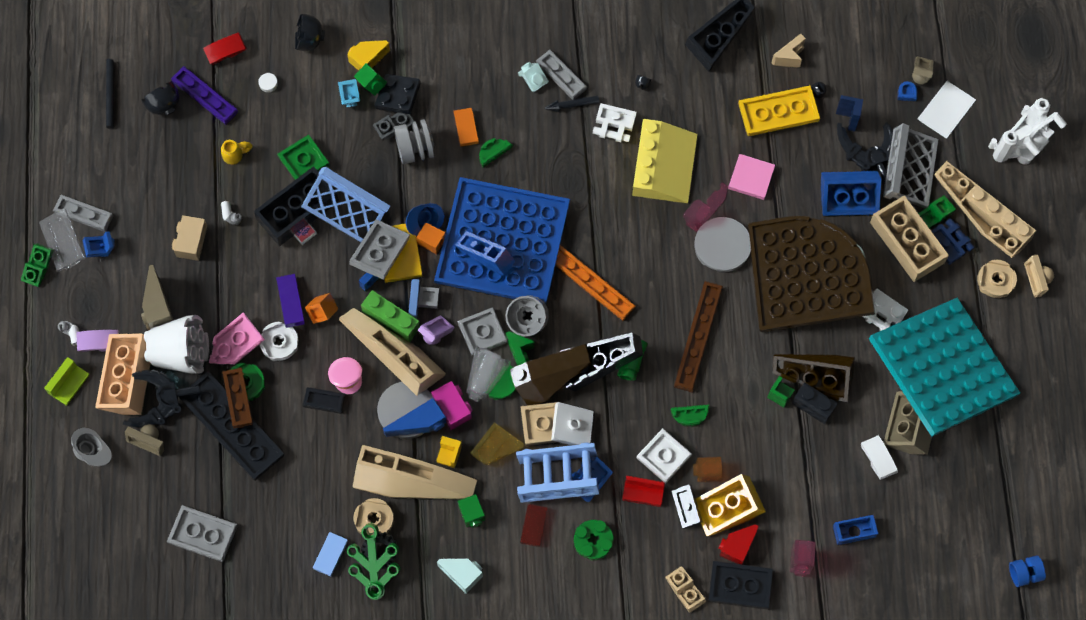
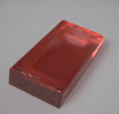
[520,504,547,547]

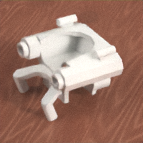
[988,98,1067,164]

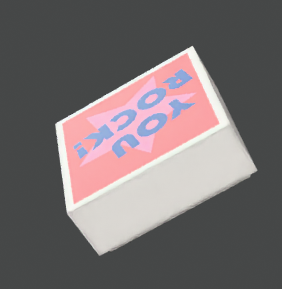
[294,224,317,245]

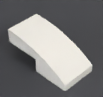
[861,435,898,480]

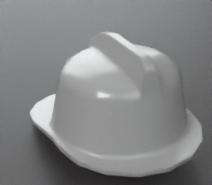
[71,428,112,467]

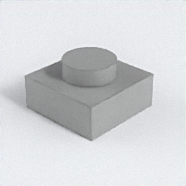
[418,287,439,309]

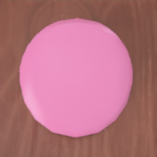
[328,357,362,394]

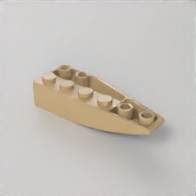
[934,161,1036,258]
[339,308,446,396]
[353,445,477,499]

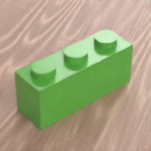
[361,290,420,342]

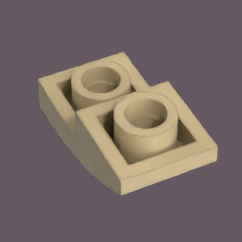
[665,566,706,613]

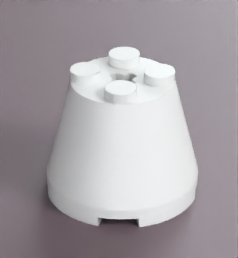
[144,315,209,374]

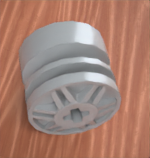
[393,119,434,164]
[505,295,549,336]

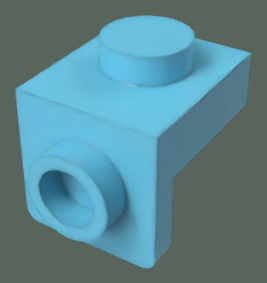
[338,79,360,107]

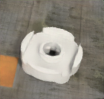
[260,322,298,361]

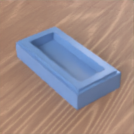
[408,279,420,319]

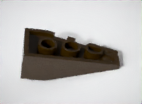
[510,344,592,406]
[773,354,855,402]

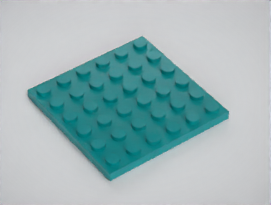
[868,298,1020,437]

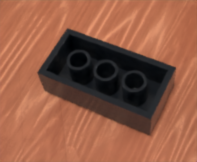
[254,166,339,247]

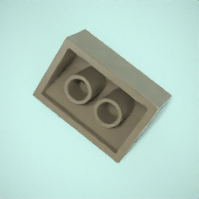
[883,391,932,454]

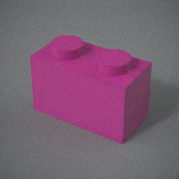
[431,381,473,430]

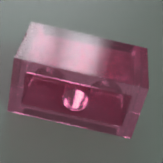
[789,540,816,576]

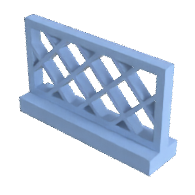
[301,167,390,242]

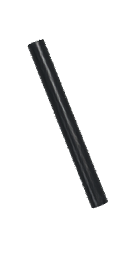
[106,59,114,129]

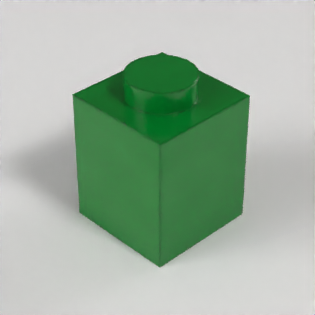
[354,63,387,96]
[458,494,485,528]

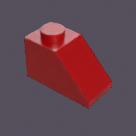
[718,524,759,565]

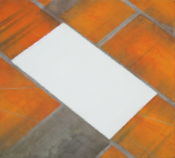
[918,81,976,139]

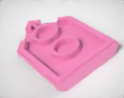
[209,312,265,365]

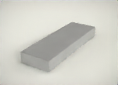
[536,50,587,100]
[53,195,113,232]

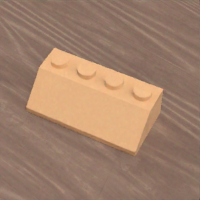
[95,334,150,415]

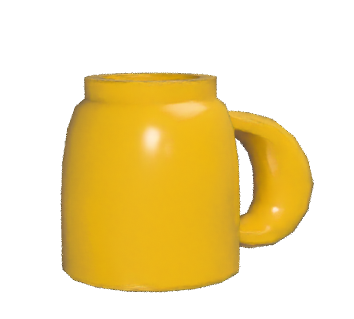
[221,140,253,165]

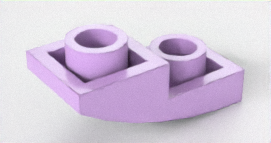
[76,330,119,352]

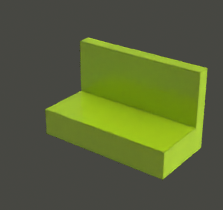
[44,357,90,406]

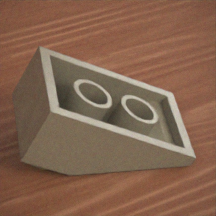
[141,265,173,331]

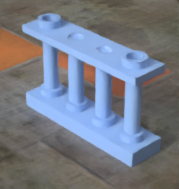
[516,443,599,503]

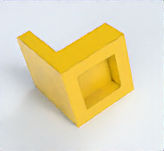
[436,436,462,468]

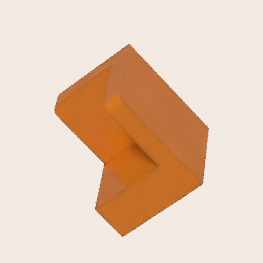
[416,223,446,254]
[305,293,338,324]

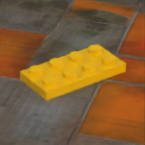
[738,86,820,136]

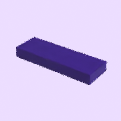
[276,274,305,328]

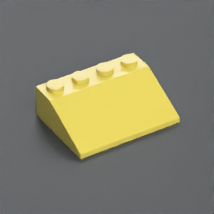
[632,119,697,204]

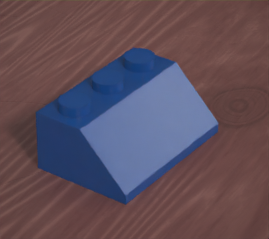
[821,171,881,216]

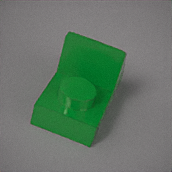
[506,331,535,366]

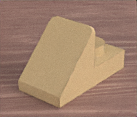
[772,34,806,68]

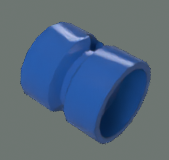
[1009,555,1046,587]

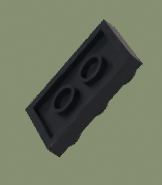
[708,561,773,610]

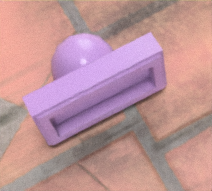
[418,315,455,345]

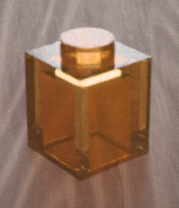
[693,457,722,482]

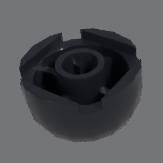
[295,14,325,51]
[141,81,180,116]

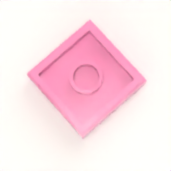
[728,154,775,200]

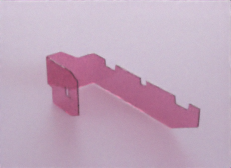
[683,182,728,233]

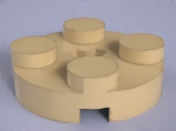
[977,260,1017,298]
[354,498,394,534]

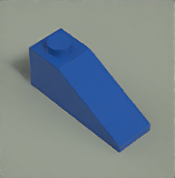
[455,231,515,276]
[383,398,446,437]

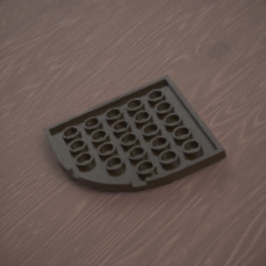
[748,216,875,332]

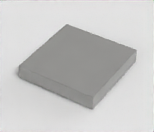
[457,307,508,357]

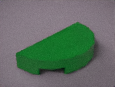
[479,138,513,167]
[489,364,516,400]
[670,405,709,427]

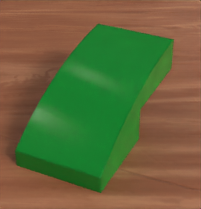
[918,195,956,229]

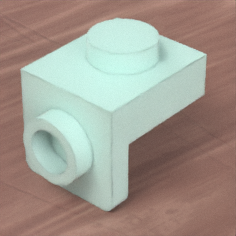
[518,62,549,92]

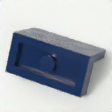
[836,95,863,132]

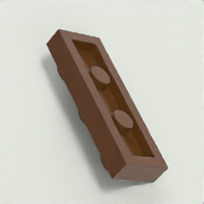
[222,368,253,428]

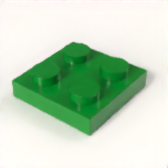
[277,135,330,180]

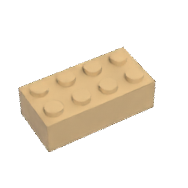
[870,195,949,282]

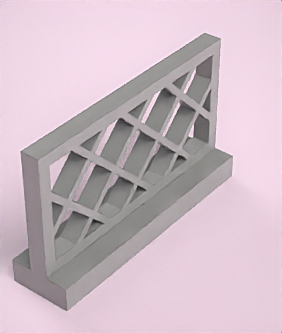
[883,123,938,209]

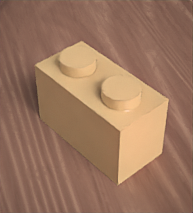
[172,215,207,261]

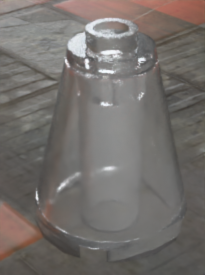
[466,346,511,402]

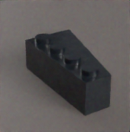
[685,0,755,72]
[560,333,643,391]

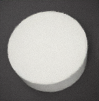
[259,73,278,92]

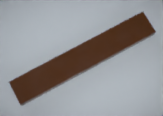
[674,281,723,393]

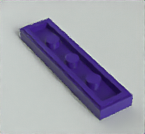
[171,66,238,125]

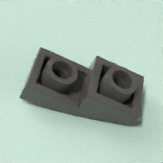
[373,112,414,141]

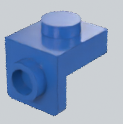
[82,232,114,258]

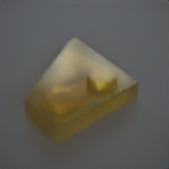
[471,422,524,466]

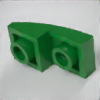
[21,243,54,287]

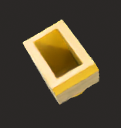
[347,40,390,70]

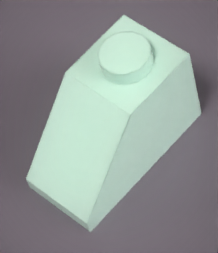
[437,559,483,593]

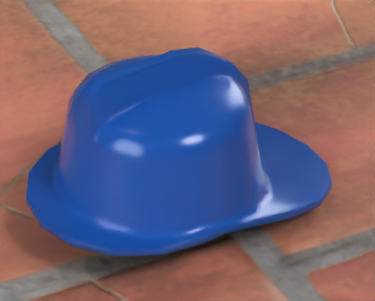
[406,203,444,235]

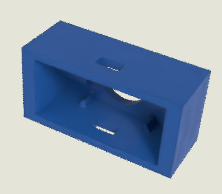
[833,515,878,545]

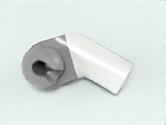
[221,201,242,225]
[58,321,79,346]

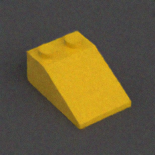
[696,474,766,537]

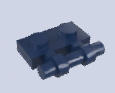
[931,218,975,265]

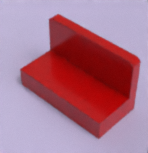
[622,476,665,507]

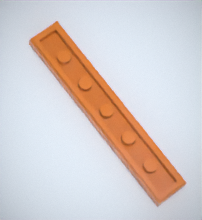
[555,245,635,321]

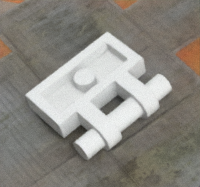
[593,103,636,142]
[862,289,908,331]

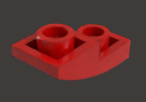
[203,33,247,65]

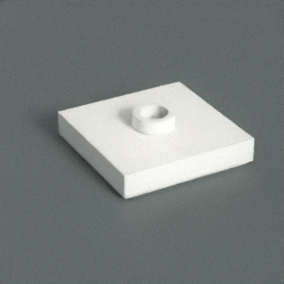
[551,402,594,445]
[636,428,692,484]

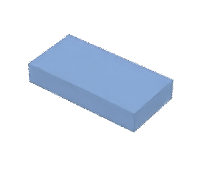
[313,532,348,577]

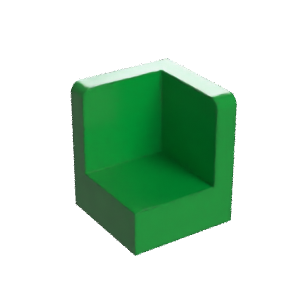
[767,376,794,408]

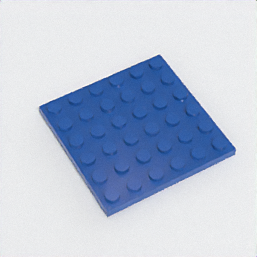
[434,177,570,304]

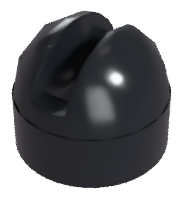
[635,75,651,90]
[811,82,826,98]

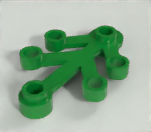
[347,523,400,600]

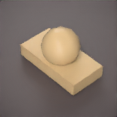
[1024,255,1054,298]

